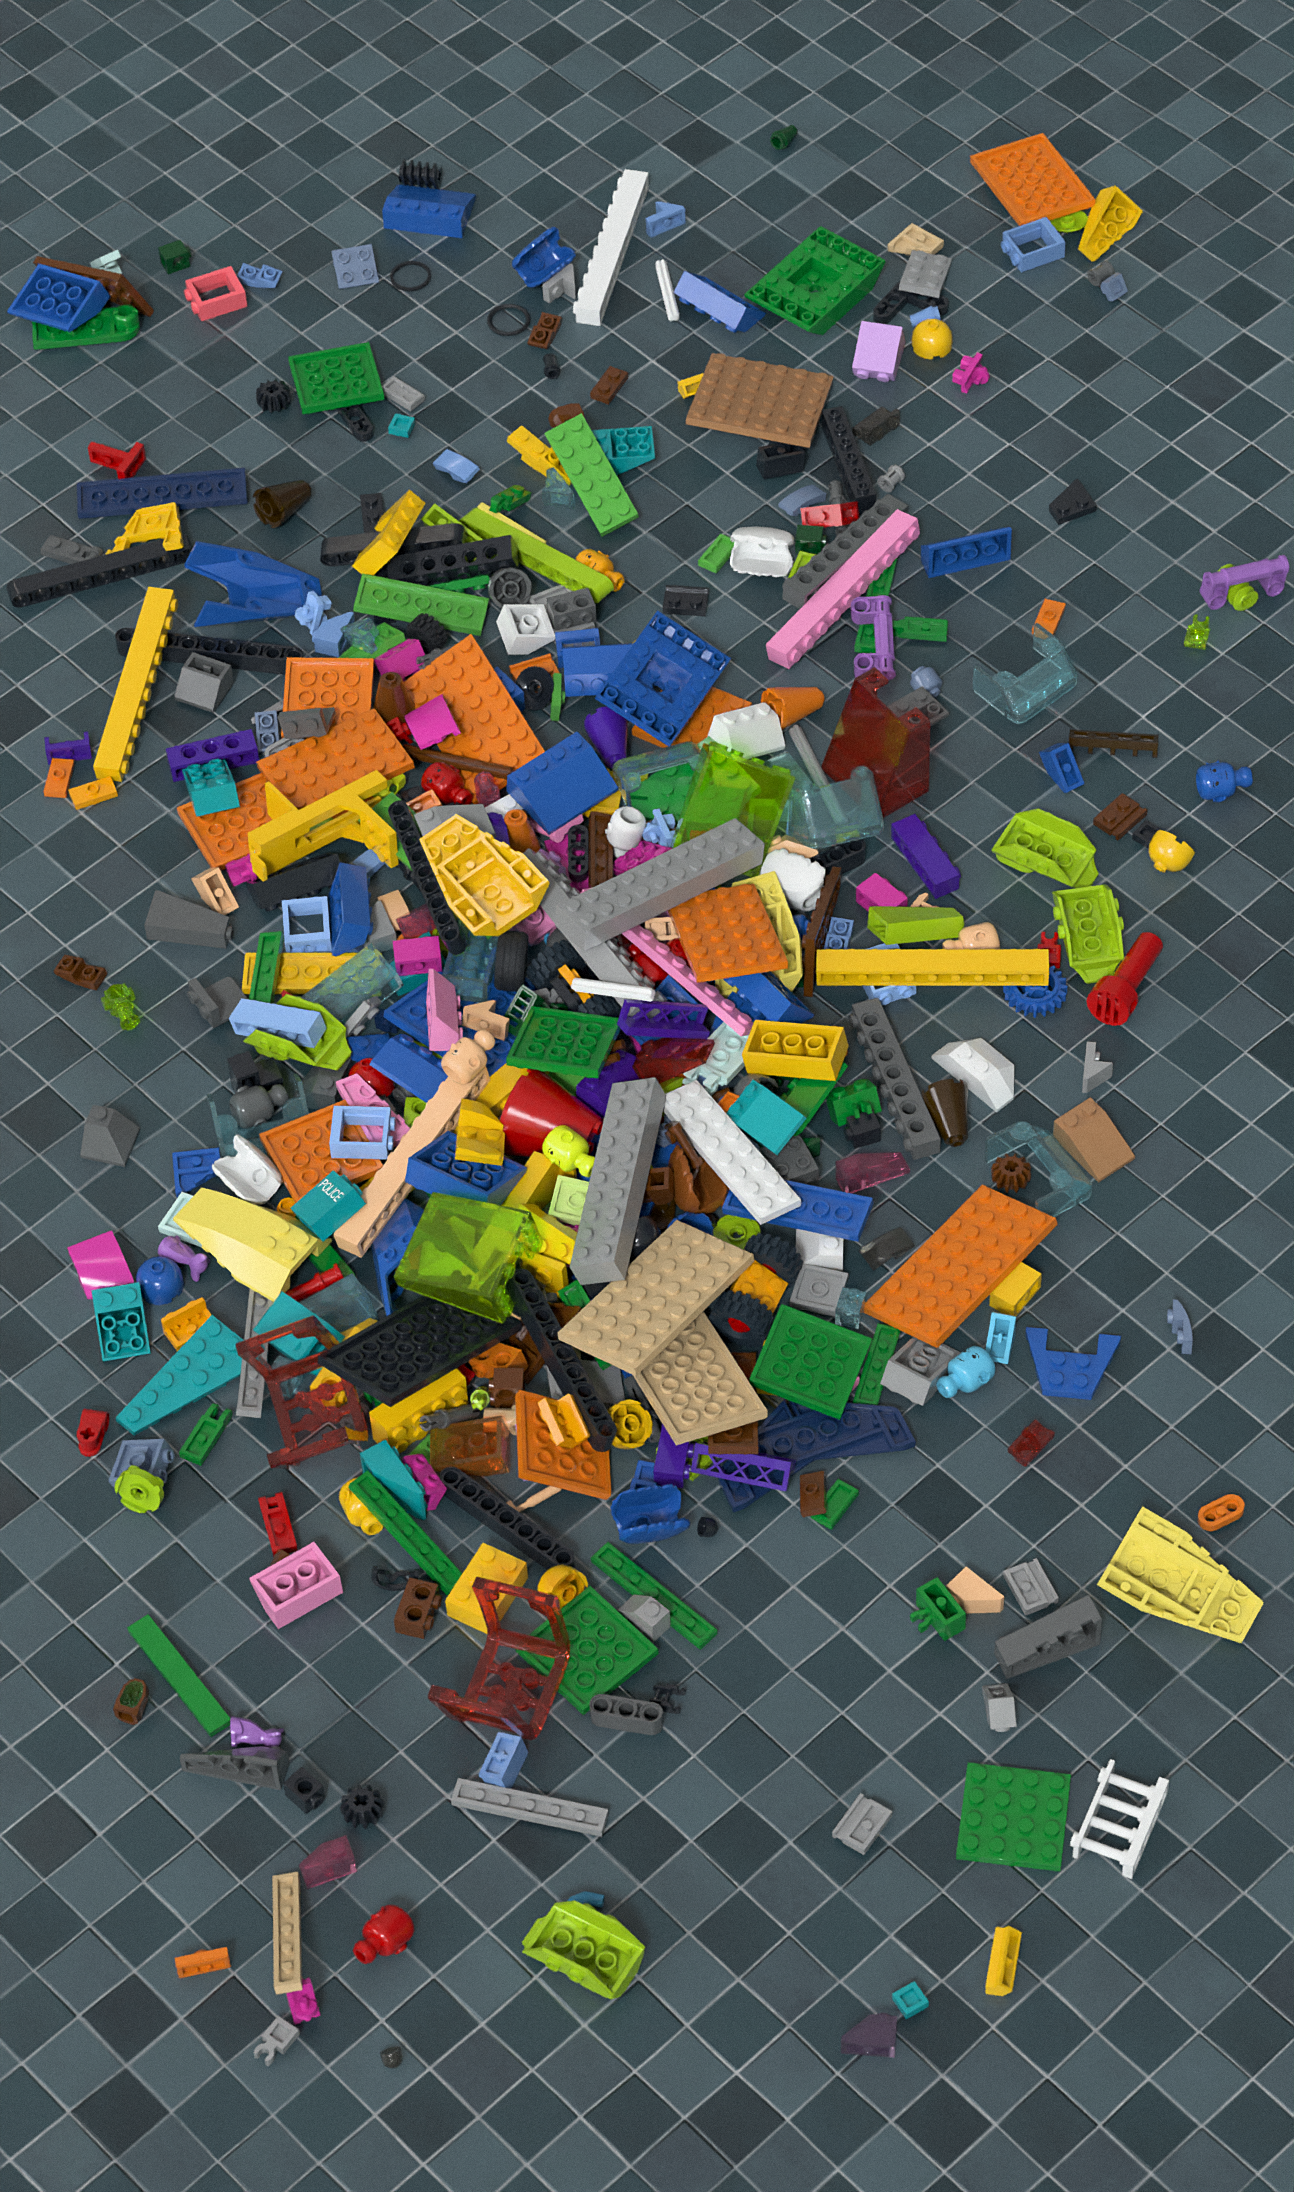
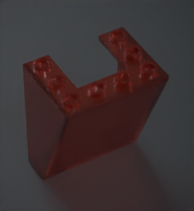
[821,667,930,822]

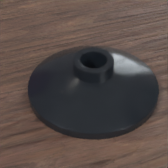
[515,666,554,710]

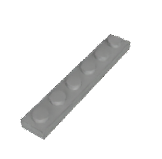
[451,1778,609,1837]

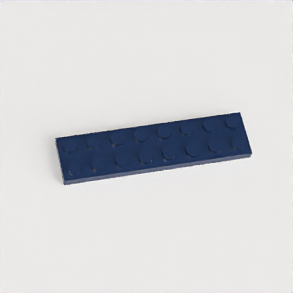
[77,468,247,519]

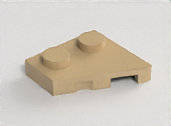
[887,223,944,255]

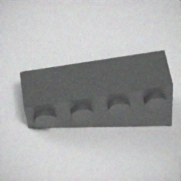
[994,1595,1102,1679]

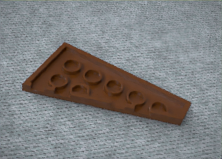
[33,256,154,317]
[802,867,841,998]

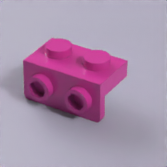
[402,1454,447,1511]

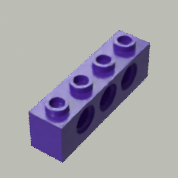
[166,729,259,782]

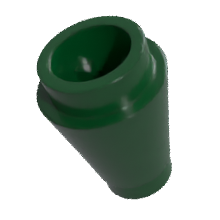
[770,125,798,150]

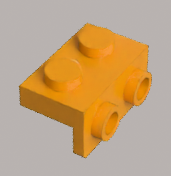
[161,1297,211,1351]
[538,1394,590,1448]

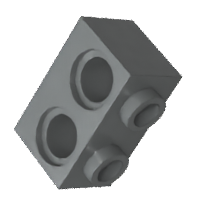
[546,588,596,631]

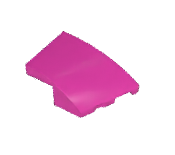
[404,694,461,750]
[67,1230,135,1299]

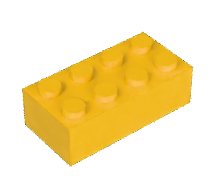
[742,1020,849,1081]
[369,1368,468,1453]

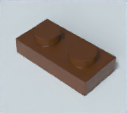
[590,366,628,405]

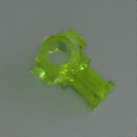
[100,983,140,1031]

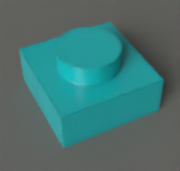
[388,413,415,438]
[892,1981,929,2019]

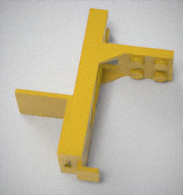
[248,770,399,882]
[462,1151,577,1299]

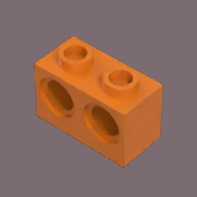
[469,1343,529,1379]

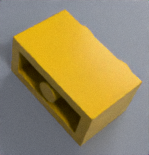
[989,1262,1041,1316]

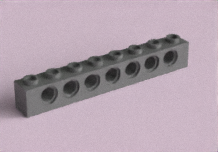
[782,494,908,609]
[849,998,941,1160]

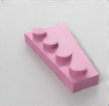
[336,1074,410,1148]

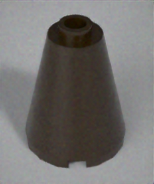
[253,480,311,528]
[921,1079,968,1147]

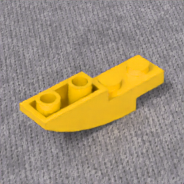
[507,425,572,485]

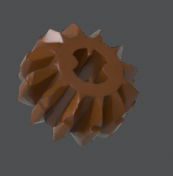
[991,1153,1031,1193]

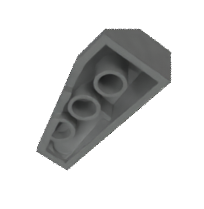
[292,1057,355,1110]
[180,1746,290,1790]

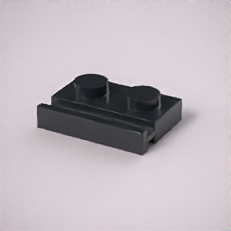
[662,585,709,617]

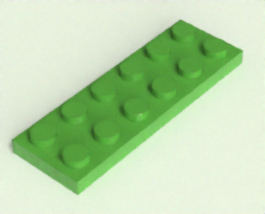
[544,413,639,537]
[353,574,489,636]

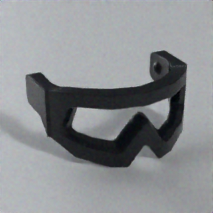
[371,1566,419,1591]

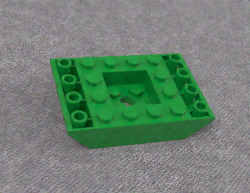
[744,226,885,335]

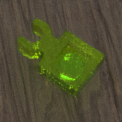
[1184,614,1210,650]

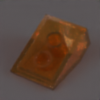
[430,1416,510,1476]

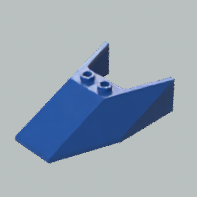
[184,541,324,627]
[371,1198,481,1316]

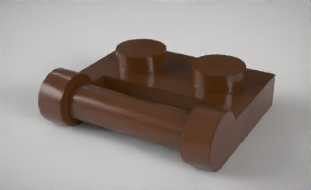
[664,1121,704,1169]

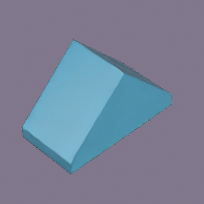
[985,1312,1016,1364]

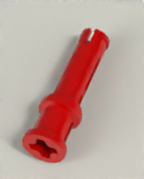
[286,1263,346,1302]

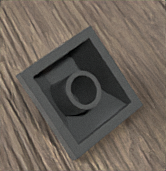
[80,1105,140,1167]

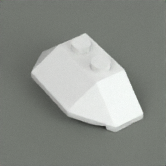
[931,1038,1014,1112]

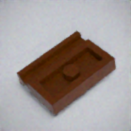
[1093,793,1147,841]

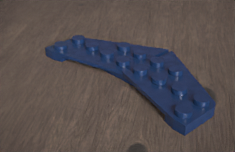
[718,1400,916,1513]

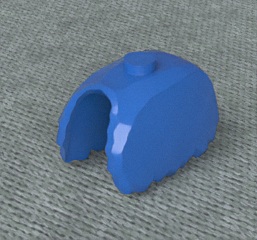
[512,227,576,288]
[610,1484,690,1544]

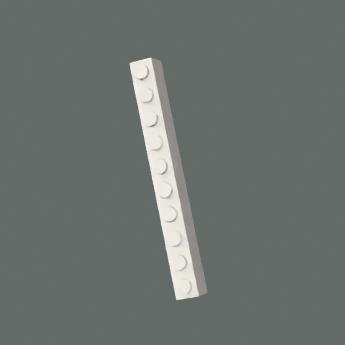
[573,169,649,326]

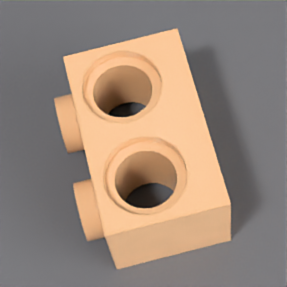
[644,917,678,941]

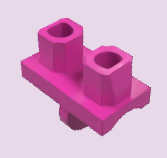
[952,353,990,393]
[225,854,258,887]
[286,1977,320,2025]

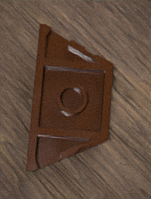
[509,1301,582,1385]

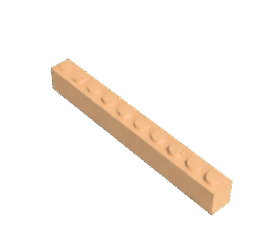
[333,1066,490,1258]

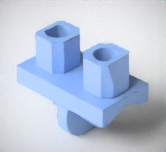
[295,591,331,635]
[642,809,682,848]

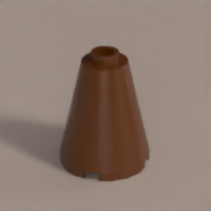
[373,672,415,723]

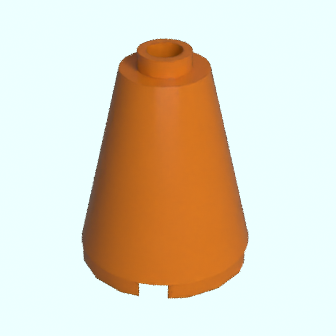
[761,687,825,730]
[504,809,541,853]

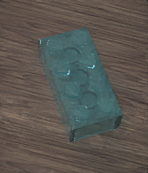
[442,918,499,1003]
[301,943,404,1025]

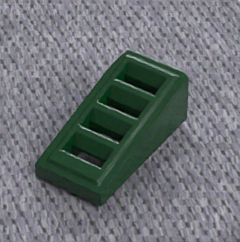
[504,984,545,1037]

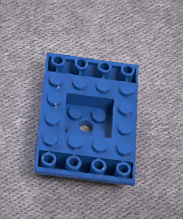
[595,610,731,747]

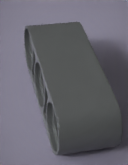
[590,1694,663,1735]

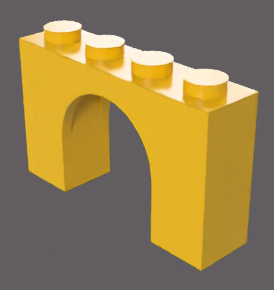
[352,489,426,576]

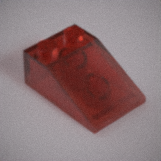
[632,1038,715,1084]

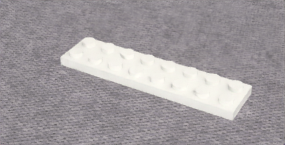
[663,1080,801,1225]

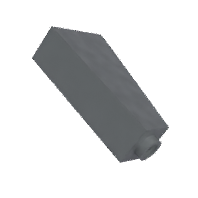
[144,890,234,949]

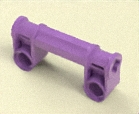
[1200,555,1289,610]
[851,595,896,681]

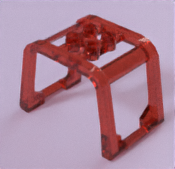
[235,1315,369,1469]
[428,1577,570,1740]

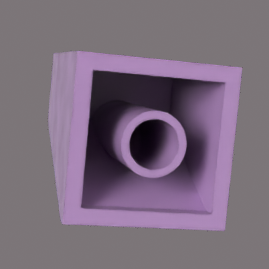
[852,321,905,382]

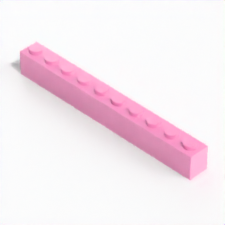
[766,509,920,669]

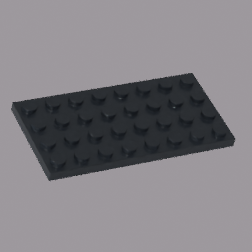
[318,1280,522,1407]

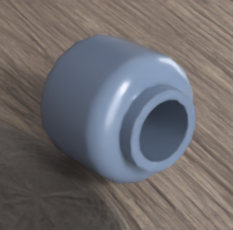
[910,666,943,698]

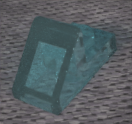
[542,467,575,510]
[340,618,379,654]

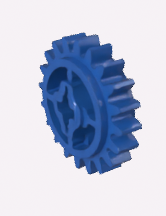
[1003,965,1068,1018]

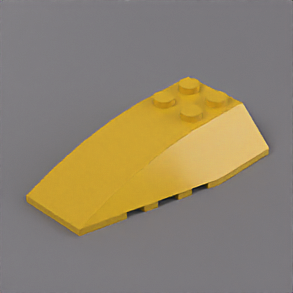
[419,814,550,936]

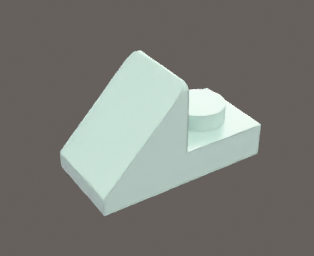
[90,250,122,274]

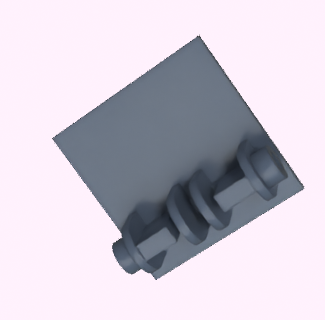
[332,244,379,289]

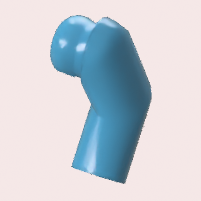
[567,1891,605,1908]

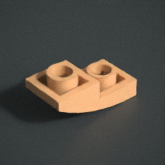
[377,890,414,931]

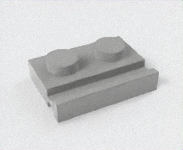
[344,996,382,1037]
[1003,1558,1059,1616]
[832,1793,892,1855]

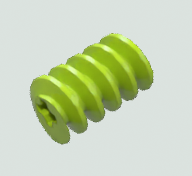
[1217,564,1258,611]

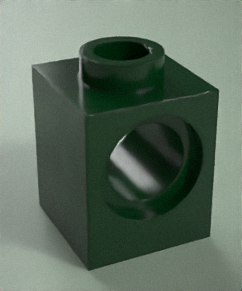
[158,240,192,275]
[795,525,827,555]

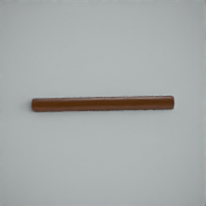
[402,744,514,780]

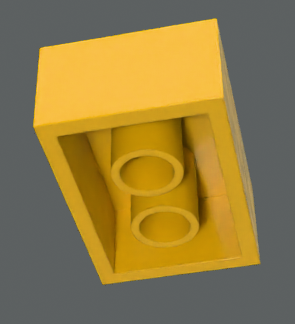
[445,1543,528,1636]

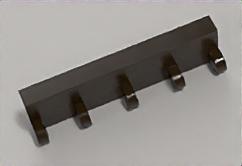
[1069,730,1158,758]

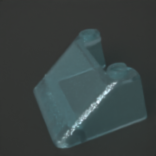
[613,742,714,807]

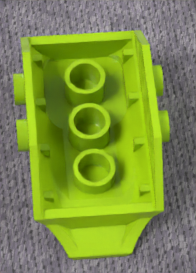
[991,808,1099,888]
[1052,884,1124,984]
[243,994,352,1071]
[522,1900,645,1999]

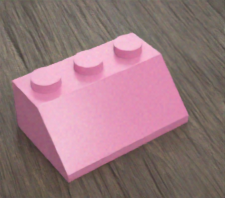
[426,969,463,1051]
[249,1542,343,1629]

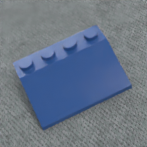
[382,184,476,238]
[7,264,110,332]
[507,732,619,835]
[405,1131,527,1219]

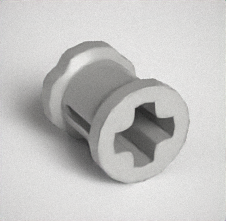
[877,465,905,493]

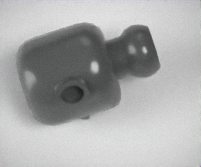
[229,1084,288,1129]

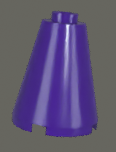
[584,706,628,768]

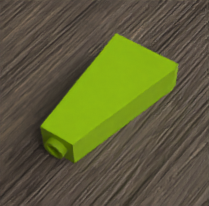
[867,906,964,945]

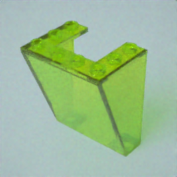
[670,741,796,877]
[394,1192,543,1324]

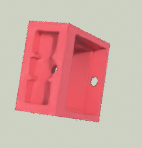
[184,266,247,321]

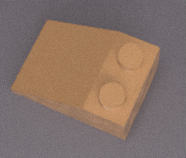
[1053,1097,1135,1182]

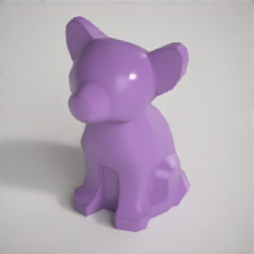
[158,1235,210,1282]
[230,1716,284,1748]

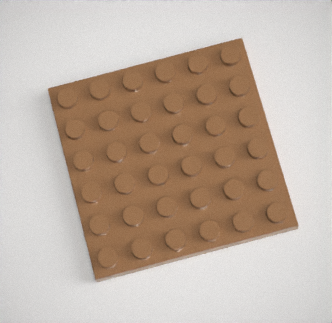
[686,353,834,448]

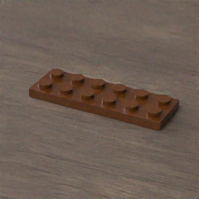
[708,1353,758,1455]

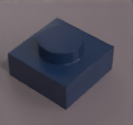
[374,1008,400,1034]

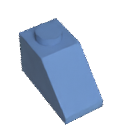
[312,612,355,657]

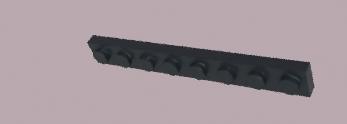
[360,493,396,625]

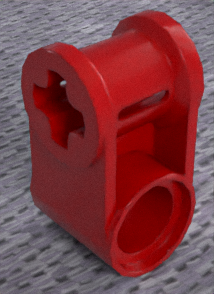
[76,1408,110,1457]

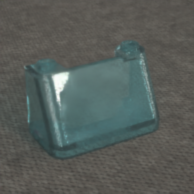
[788,766,884,849]

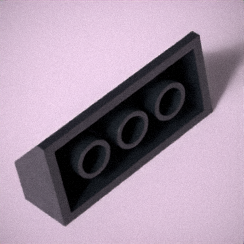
[245,852,340,912]

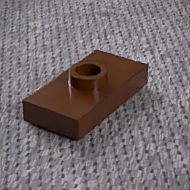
[800,1471,827,1517]

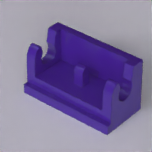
[44,731,92,764]

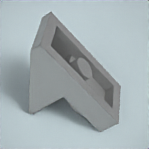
[543,263,576,304]
[1082,1042,1113,1093]

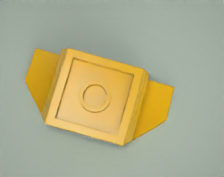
[455,1098,505,1166]

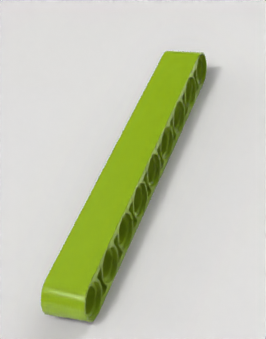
[459,508,614,603]

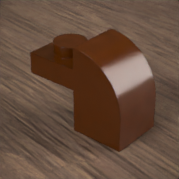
[642,1167,674,1206]

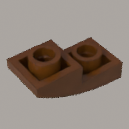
[527,312,563,349]
[54,955,107,990]

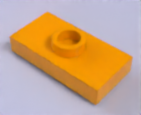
[68,776,118,810]

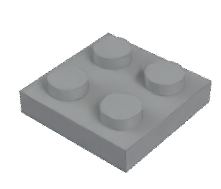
[789,1264,849,1317]

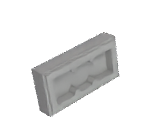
[382,376,425,412]

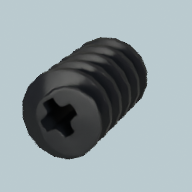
[399,159,443,189]

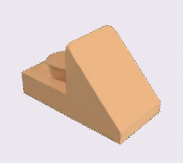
[462,1000,509,1041]

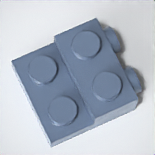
[108,1439,174,1492]

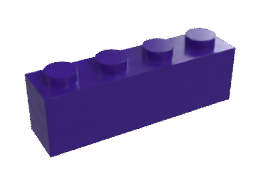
[891,814,961,899]
[653,1424,695,1488]

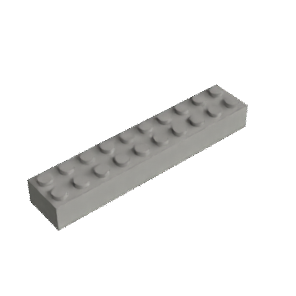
[555,818,764,952]
[523,848,667,1018]
[570,1077,666,1285]

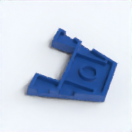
[1025,1327,1121,1400]

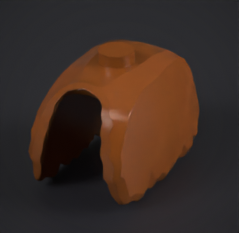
[668,1145,728,1214]

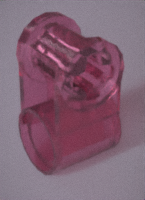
[474,772,501,808]

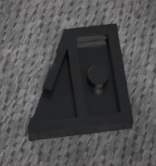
[1049,479,1097,525]

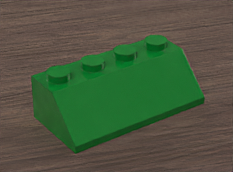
[779,1062,848,1136]

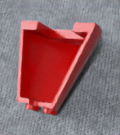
[500,1069,603,1157]

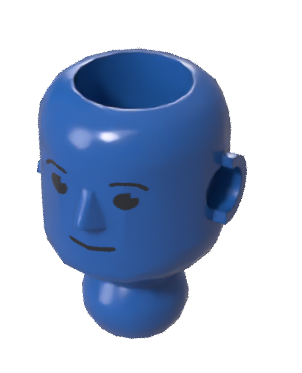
[1196,761,1253,802]

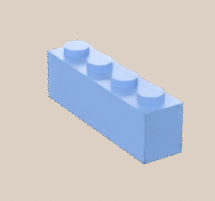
[229,998,327,1048]

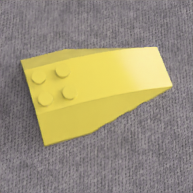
[715,871,803,999]
[173,1188,332,1302]
[1097,1506,1264,1643]

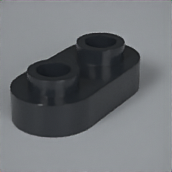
[549,975,583,1012]

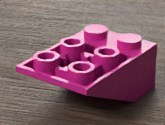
[613,840,673,876]

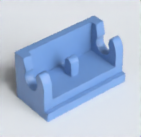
[478,1732,528,1789]

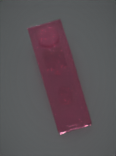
[836,1152,910,1193]

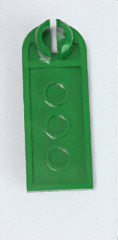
[32,304,140,350]
[627,780,747,829]

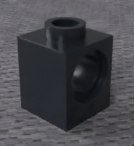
[283,1767,325,1815]

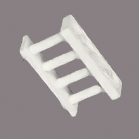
[1070,1759,1169,1879]

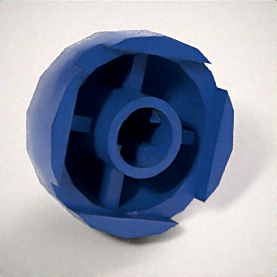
[136,1256,184,1305]

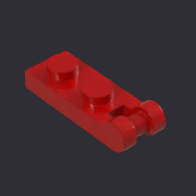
[258,1492,298,1557]

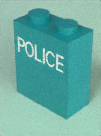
[291,1170,366,1242]

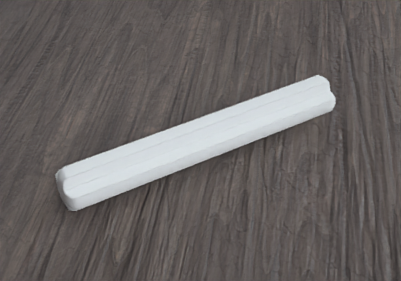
[656,260,679,322]
[571,978,655,1002]

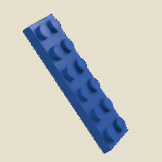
[722,1180,874,1242]

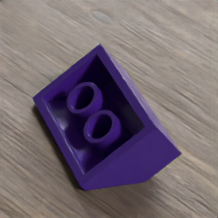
[576,1050,651,1118]

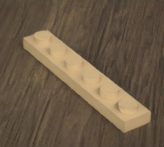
[272,1872,302,1994]

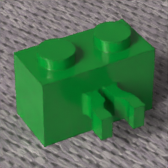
[826,1079,882,1126]
[910,1577,966,1641]

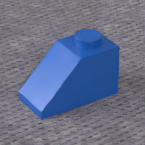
[1039,743,1085,793]

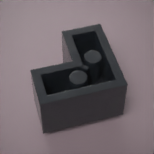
[756,440,805,480]
[227,1051,284,1094]

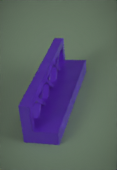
[617,999,710,1040]
[690,1441,796,1491]

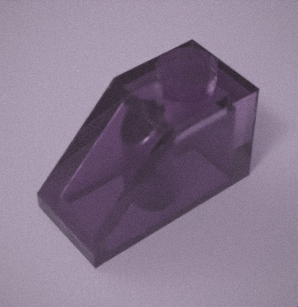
[841,2013,897,2058]

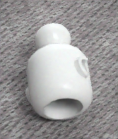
[605,806,646,859]

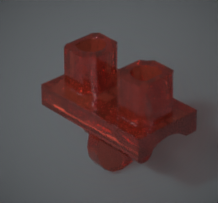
[1008,1419,1055,1467]

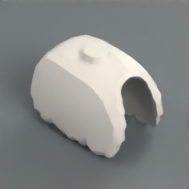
[730,526,794,577]
[759,848,826,911]
[212,1134,283,1205]

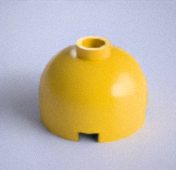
[912,319,953,359]
[1148,830,1195,873]
[607,1399,652,1450]
[537,1565,588,1615]

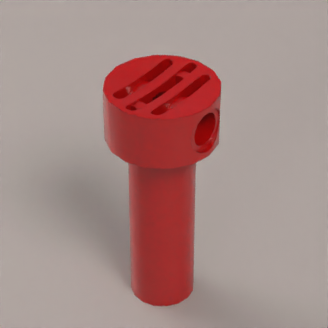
[1086,932,1163,1026]

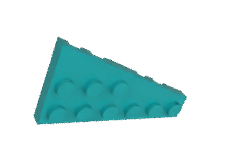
[116,1315,267,1436]

